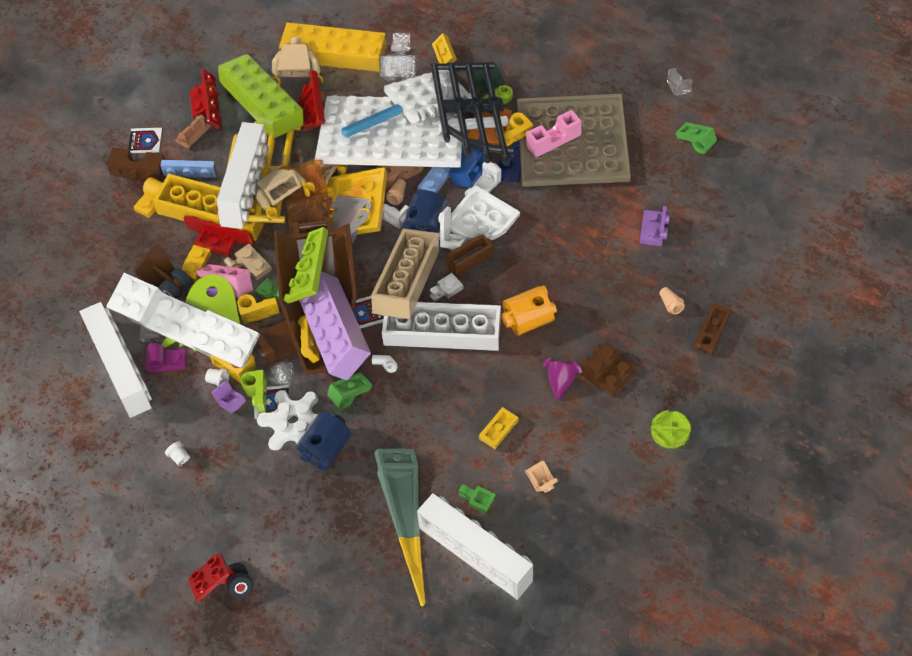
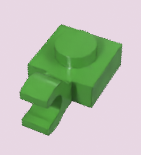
[255,278,280,303]
[458,484,496,514]

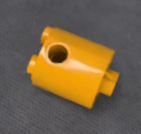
[501,285,557,336]

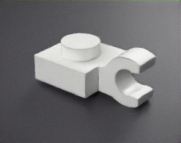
[430,273,463,302]

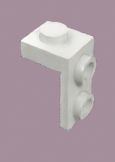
[465,162,501,196]
[438,207,468,251]

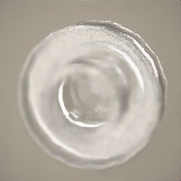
[267,362,296,385]

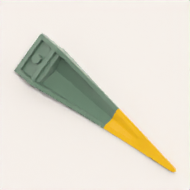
[375,449,425,607]

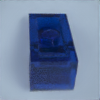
[498,143,520,182]

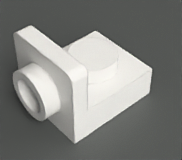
[382,204,409,229]

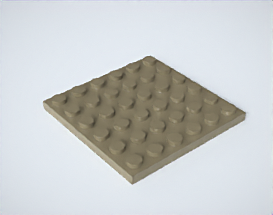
[517,94,631,187]

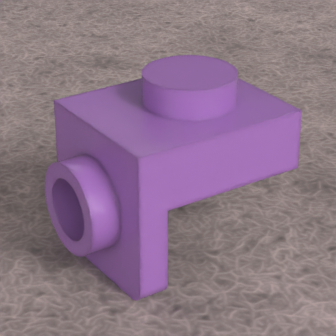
[211,381,246,414]

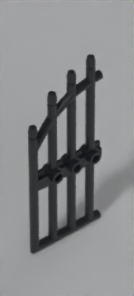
[431,62,514,166]

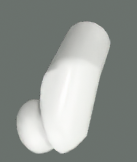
[372,355,397,373]

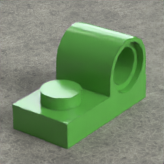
[676,122,717,154]
[327,372,372,410]

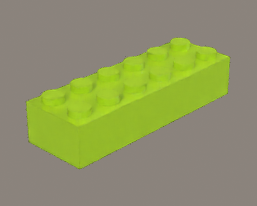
[218,54,304,138]

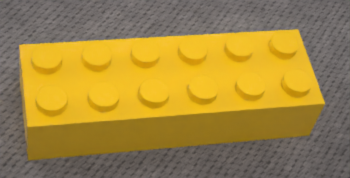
[279,22,387,72]
[153,174,266,241]

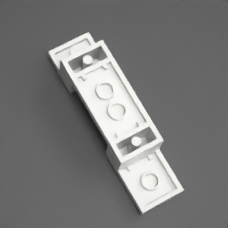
[106,273,260,369]

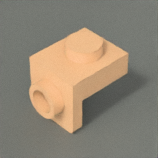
[525,460,558,493]

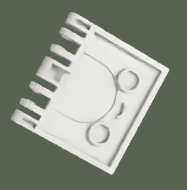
[384,70,472,124]

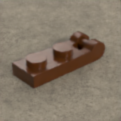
[693,303,732,356]

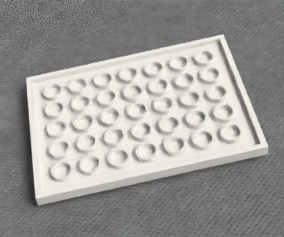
[315,95,465,168]

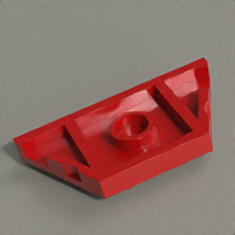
[297,70,325,131]

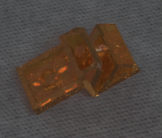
[286,160,333,234]

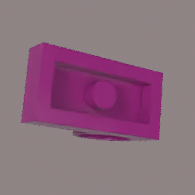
[146,344,187,372]

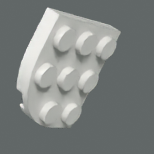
[450,185,520,241]

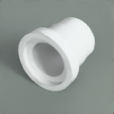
[205,368,229,387]
[165,441,190,466]

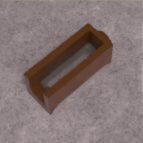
[446,234,494,279]

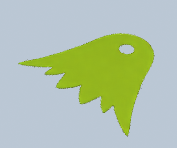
[161,274,252,354]

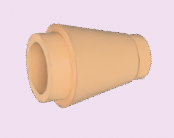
[386,179,406,205]
[659,287,685,314]

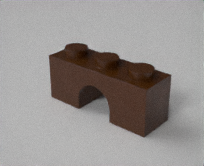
[106,148,165,181]

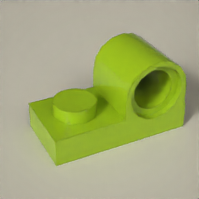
[241,370,267,414]

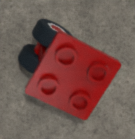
[188,552,253,602]

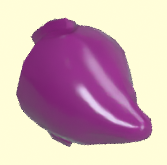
[542,357,582,400]

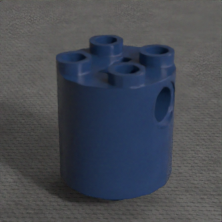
[402,190,447,233]
[296,412,352,472]

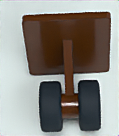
[133,244,192,300]

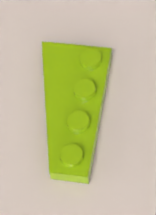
[283,227,328,304]

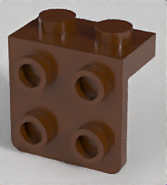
[249,320,297,366]

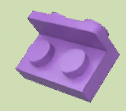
[640,206,670,246]

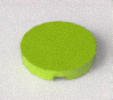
[650,410,691,449]

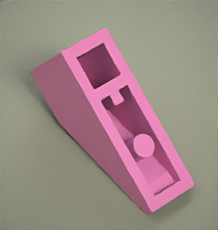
[196,264,253,299]

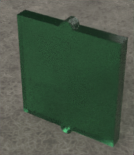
[473,64,505,94]

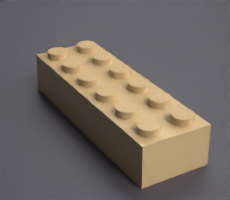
[371,228,439,319]

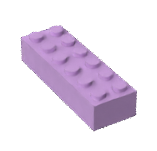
[299,271,371,381]

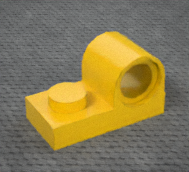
[498,112,533,146]
[134,177,163,218]
[237,294,280,325]

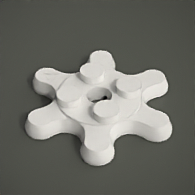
[257,390,318,450]

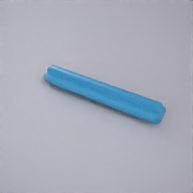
[341,104,402,138]

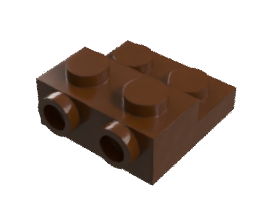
[581,342,636,397]

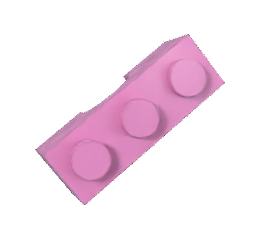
[526,110,582,158]

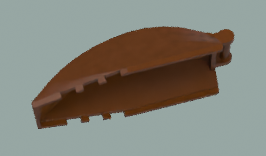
[274,218,357,375]

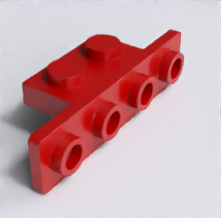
[190,69,221,130]
[183,215,254,256]

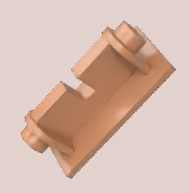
[175,115,211,149]

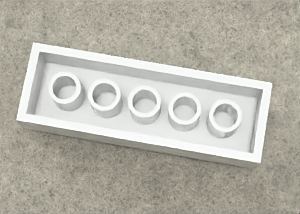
[217,122,269,229]
[79,302,152,418]
[382,302,501,351]
[417,493,533,600]

